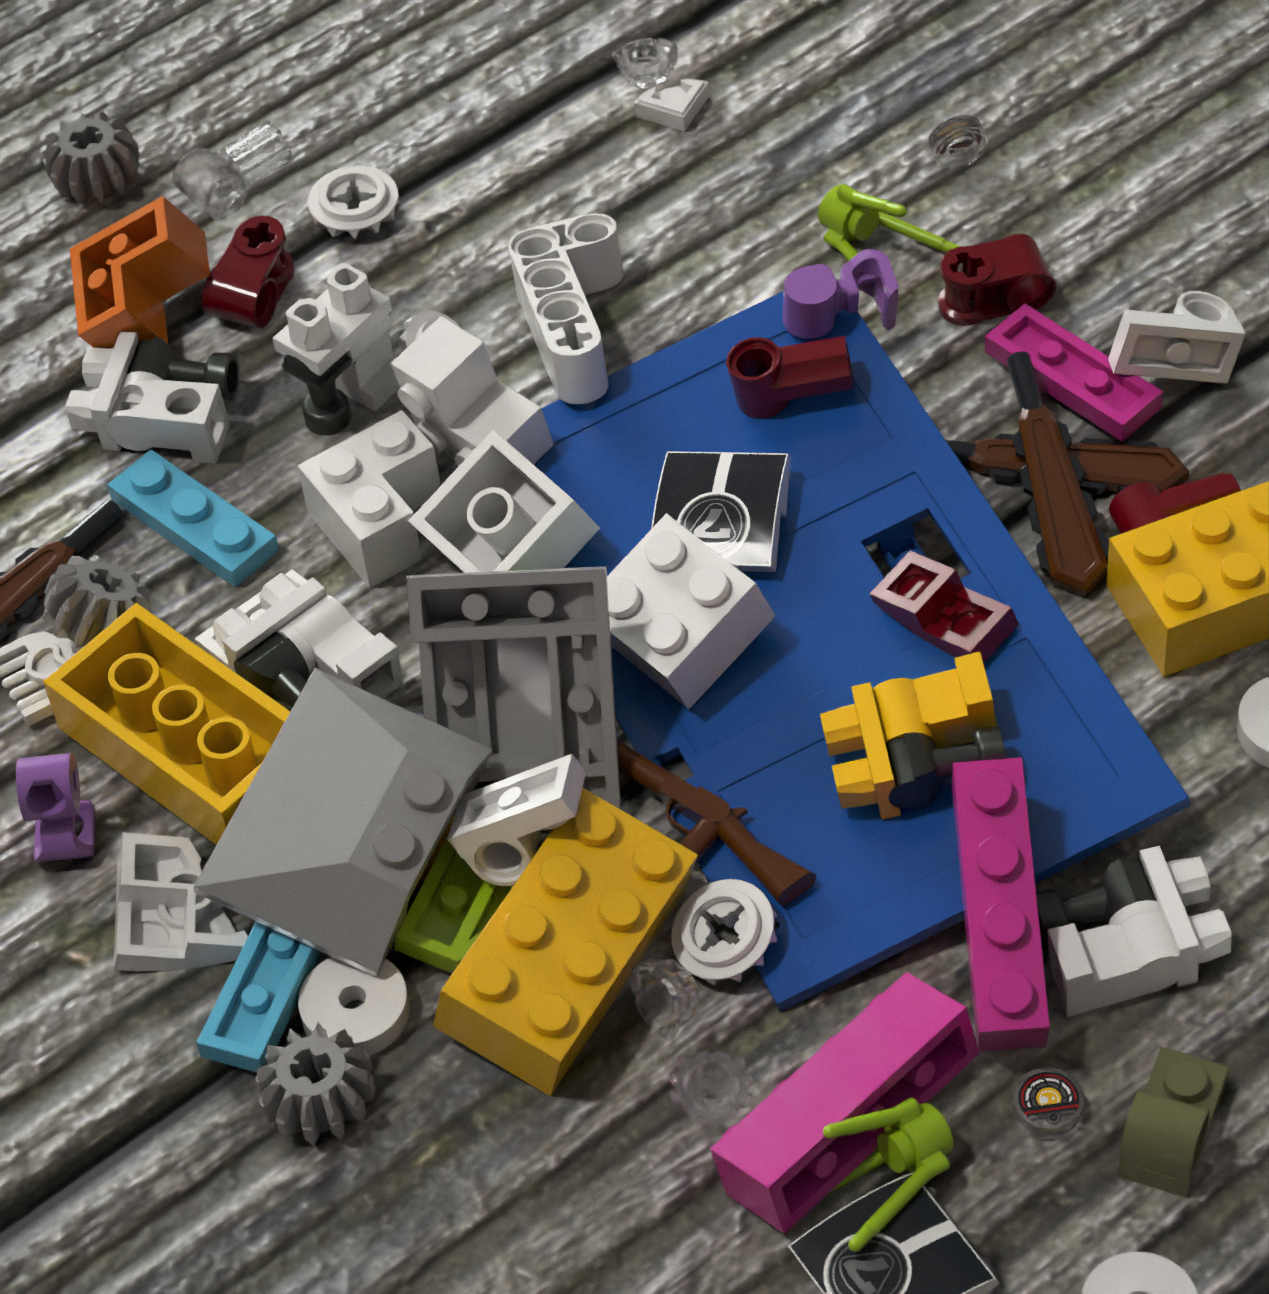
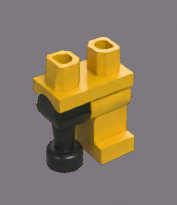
[820,651,1007,820]

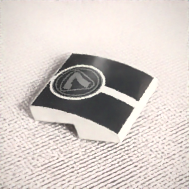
[651,451,791,572]
[788,1172,1000,1294]

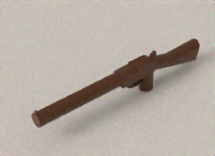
[617,740,816,905]

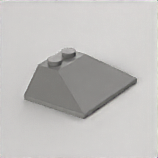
[406,566,621,830]
[193,668,493,977]

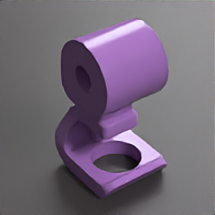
[783,249,898,339]
[16,753,96,863]

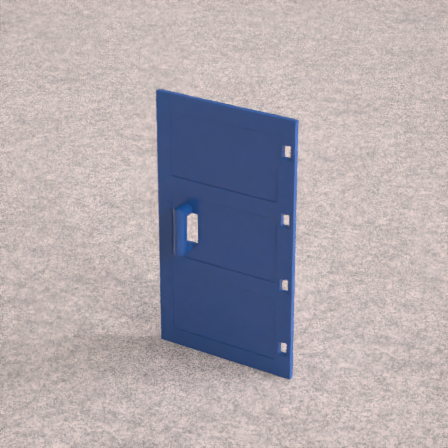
[534,291,1190,1012]

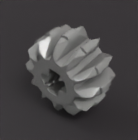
[43,112,140,205]
[42,555,152,649]
[256,1022,376,1147]

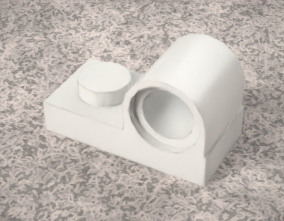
[1108,291,1245,384]
[447,754,586,886]

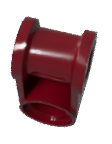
[202,215,295,329]
[938,234,1057,326]

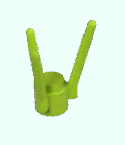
[818,183,961,261]
[823,1097,953,1252]

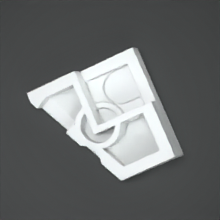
[114,832,248,971]

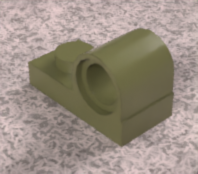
[1118,1047,1229,1198]

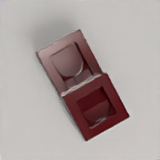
[869,551,1019,663]

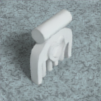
[0,631,84,727]

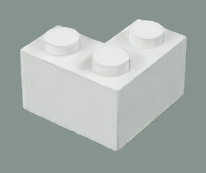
[390,316,554,466]
[297,410,441,588]

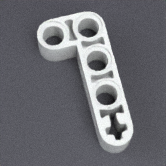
[508,213,624,404]

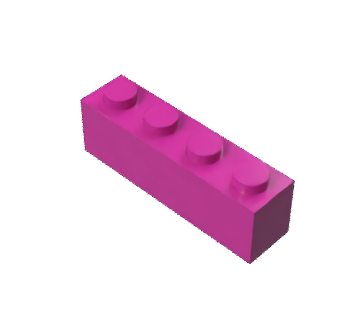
[952,757,1050,1052]
[710,972,980,1234]

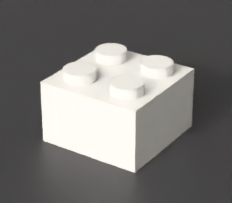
[408,430,600,573]
[607,513,776,709]

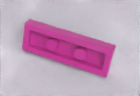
[985,304,1163,442]

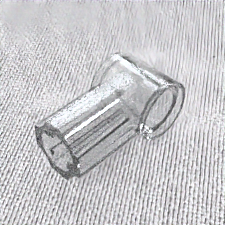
[173,120,293,220]

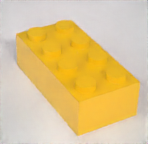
[1106,481,1269,677]
[43,603,290,845]
[433,788,698,1097]

